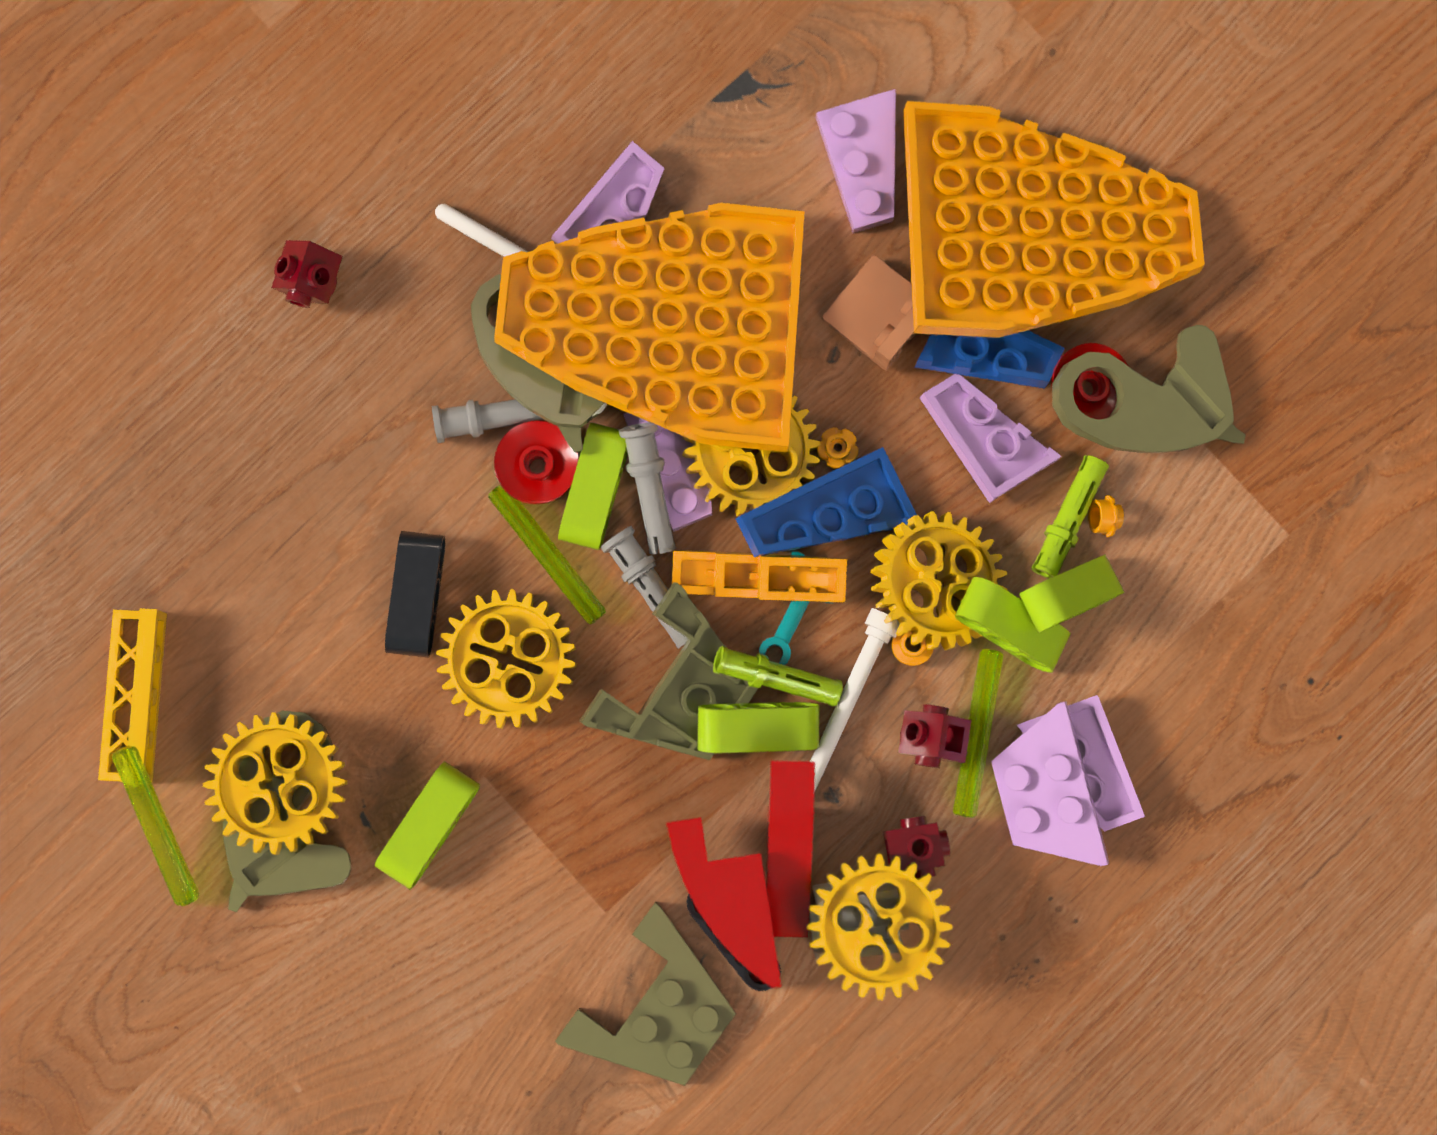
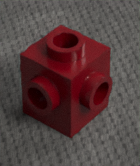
[271,240,343,308]
[898,704,971,768]
[883,816,950,879]

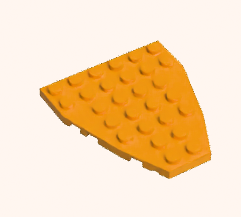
[904,101,1205,338]
[494,203,805,452]

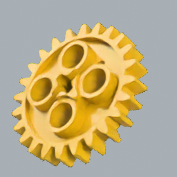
[682,396,821,517]
[870,511,1008,651]
[436,589,577,729]
[203,712,348,855]
[807,854,952,1000]

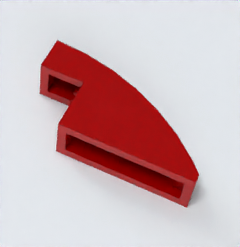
[766,760,815,938]
[666,817,782,988]

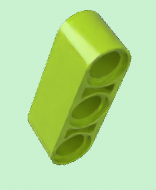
[558,422,628,550]
[1019,554,1125,633]
[955,577,1071,673]
[697,702,820,753]
[374,761,480,890]

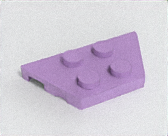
[991,701,1109,866]

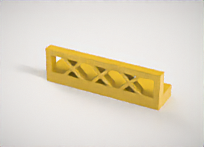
[98,608,167,784]

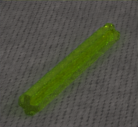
[488,485,606,625]
[953,649,1003,818]
[112,746,199,906]

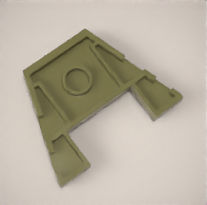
[579,582,758,760]
[555,902,736,1086]

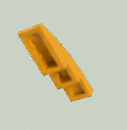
[671,550,847,602]

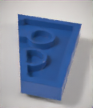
[915,330,1065,389]

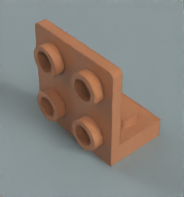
[822,256,916,371]

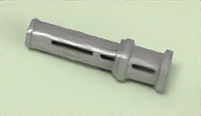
[432,400,545,443]
[619,422,676,554]
[600,526,687,649]

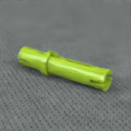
[1031,455,1109,579]
[713,646,843,707]

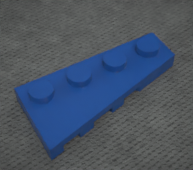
[736,447,917,557]

